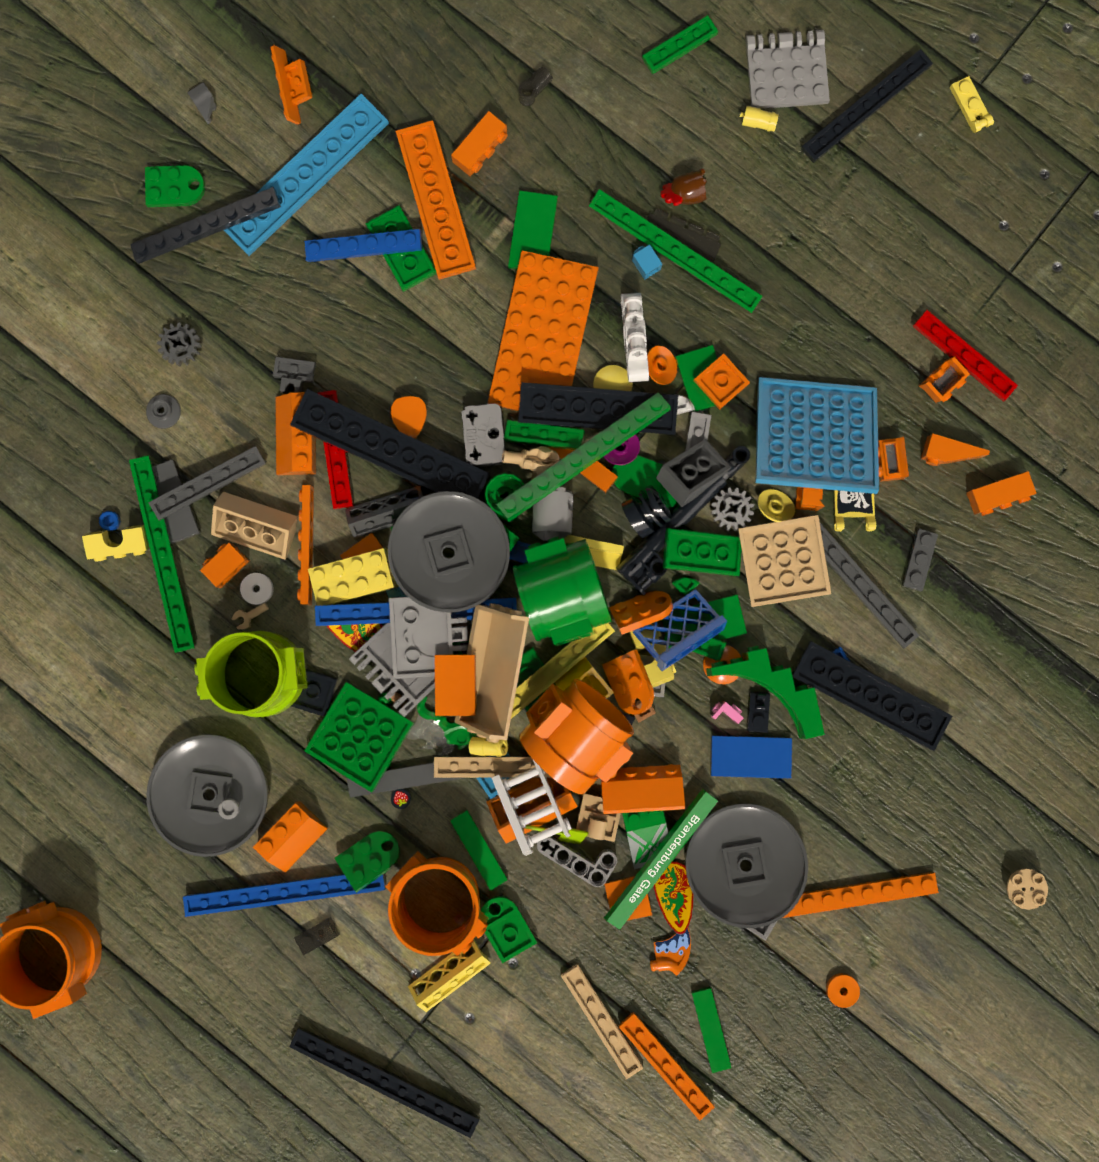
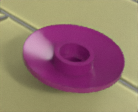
[603,434,640,465]

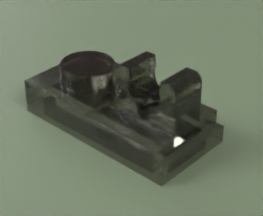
[294,917,340,956]

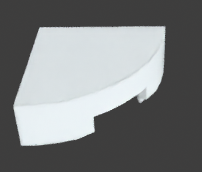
[677,395,695,415]

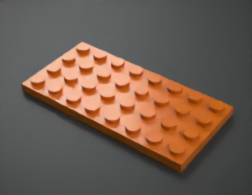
[488,251,598,411]

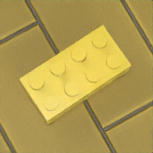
[308,548,399,605]

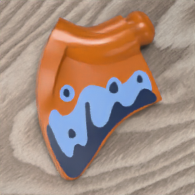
[650,928,691,976]

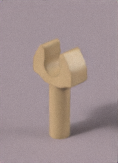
[232,603,269,629]

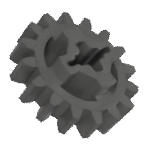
[157,322,202,366]

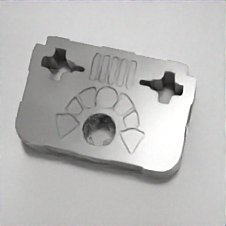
[462,404,505,467]

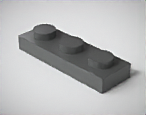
[902,529,938,592]

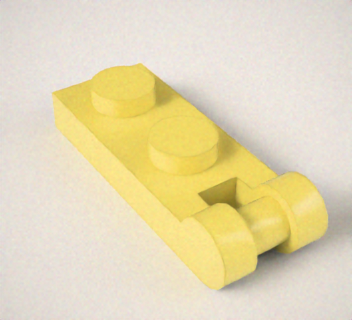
[950,76,994,133]

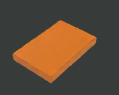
[435,654,476,716]

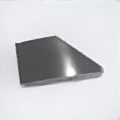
[187,82,217,124]

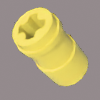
[740,105,779,132]
[469,737,508,757]

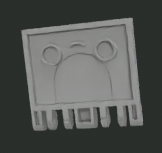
[746,30,830,109]
[389,597,468,679]
[349,623,435,717]

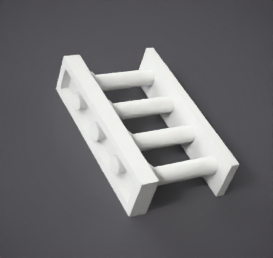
[492,760,572,856]

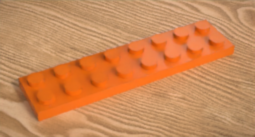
[396,120,476,280]

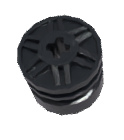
[621,485,673,538]

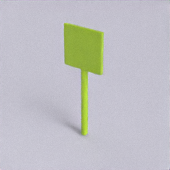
[525,824,588,844]

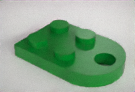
[145,166,205,207]
[334,831,400,893]
[481,896,538,964]

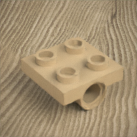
[576,793,621,842]

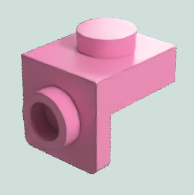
[711,701,743,724]

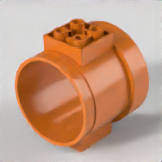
[519,679,634,794]
[385,851,488,956]
[0,901,102,1019]

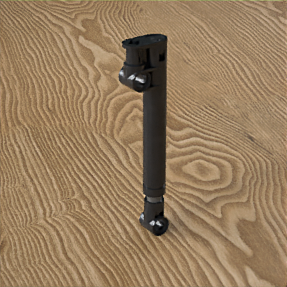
[616,446,751,596]

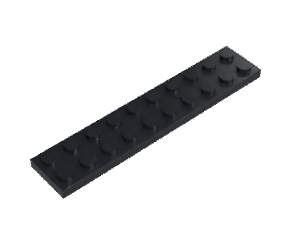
[290,389,490,499]

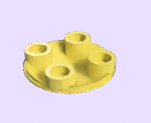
[593,365,633,391]

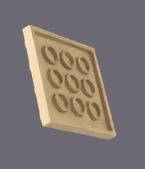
[738,515,831,607]

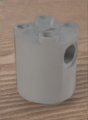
[532,487,573,542]

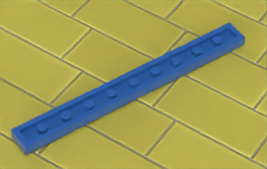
[315,598,517,626]
[183,874,386,917]

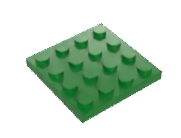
[304,682,414,793]

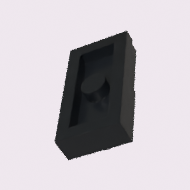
[747,691,770,733]

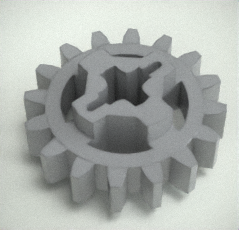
[711,487,754,531]

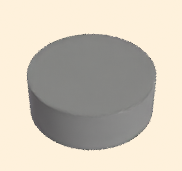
[218,798,240,819]

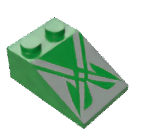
[622,811,668,869]

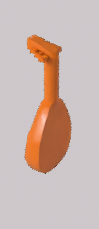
[391,396,427,439]

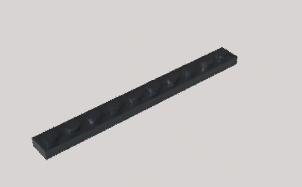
[289,1026,480,1138]

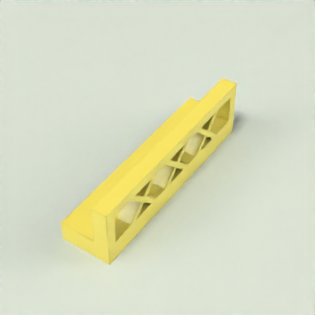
[408,939,490,1012]

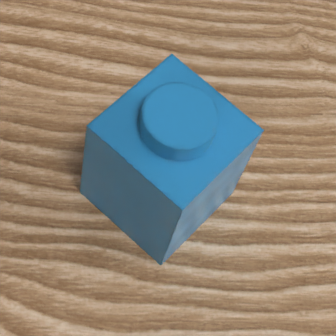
[632,244,662,280]

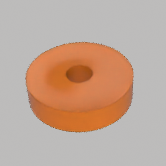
[826,973,860,1008]

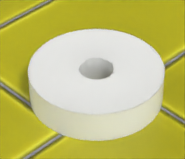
[240,573,273,605]

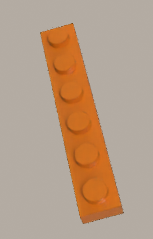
[297,485,314,605]
[619,1012,715,1121]

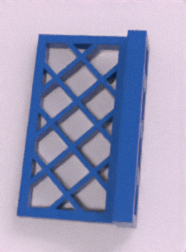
[633,589,727,671]

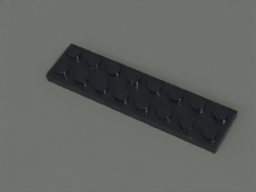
[518,382,679,435]
[792,641,953,751]

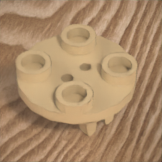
[1006,868,1048,910]

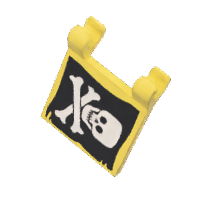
[834,490,876,531]

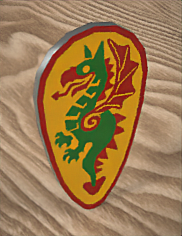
[327,623,383,652]
[653,862,694,935]

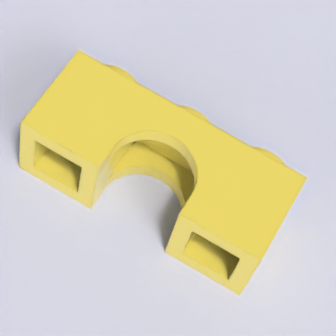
[82,525,150,561]
[629,624,676,687]

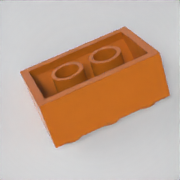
[253,801,328,873]

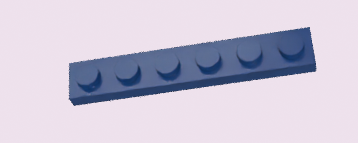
[305,229,422,262]

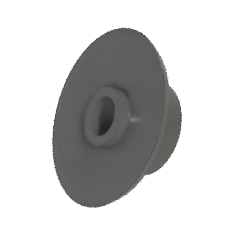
[146,394,181,429]

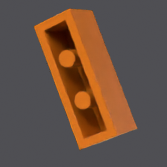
[451,111,508,177]
[966,471,1037,516]

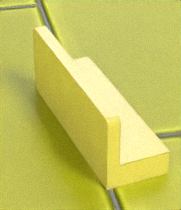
[564,535,624,570]

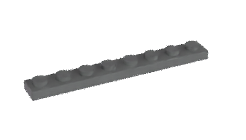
[819,522,920,649]

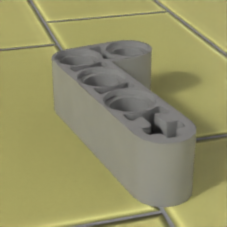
[537,836,617,887]

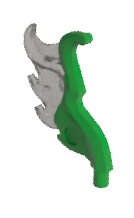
[406,696,477,756]

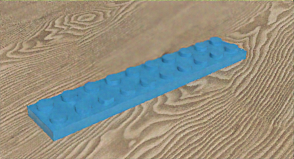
[224,94,389,256]

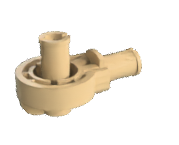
[502,446,559,479]

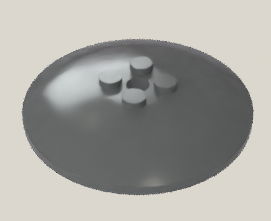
[388,491,510,613]
[146,735,268,857]
[686,804,808,928]

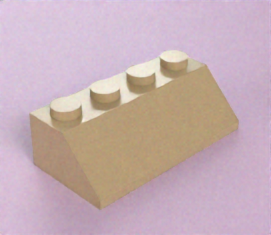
[211,492,298,560]

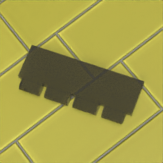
[647,208,721,263]

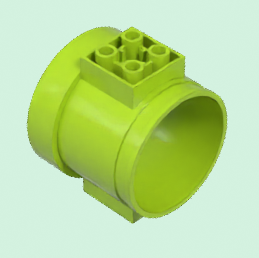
[194,631,307,717]

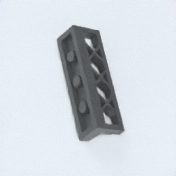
[345,486,423,538]

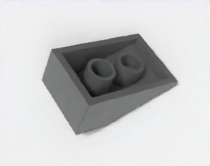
[656,439,731,507]

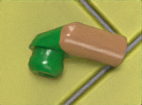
[378,692,409,708]

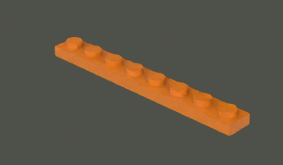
[783,872,939,918]

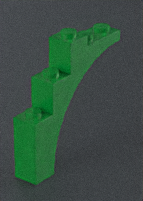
[706,645,825,739]

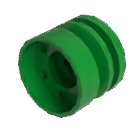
[484,474,524,520]

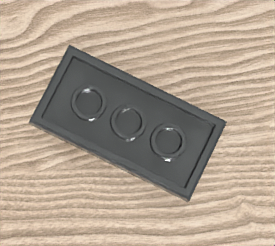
[152,459,200,544]

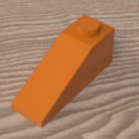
[921,433,990,466]

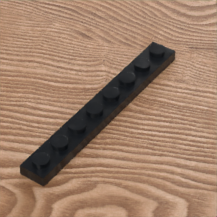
[801,49,933,163]
[130,187,281,264]

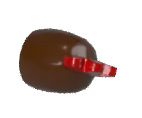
[660,168,707,206]

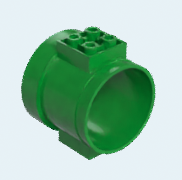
[513,536,612,646]

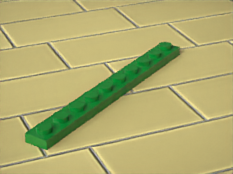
[589,189,763,313]
[496,393,671,522]
[129,456,195,653]

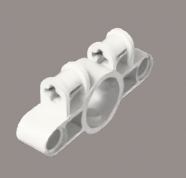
[621,293,649,382]

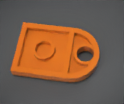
[609,591,673,635]
[602,649,654,715]

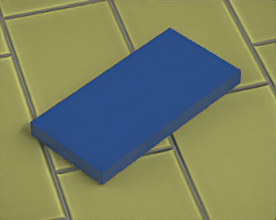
[711,736,792,778]

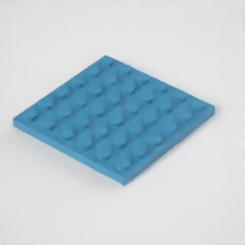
[755,377,879,494]

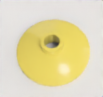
[758,489,795,522]

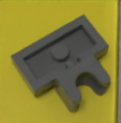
[273,357,316,394]

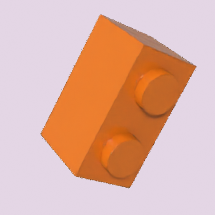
[200,543,249,588]

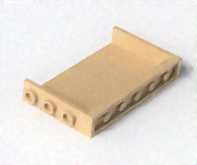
[455,603,529,743]

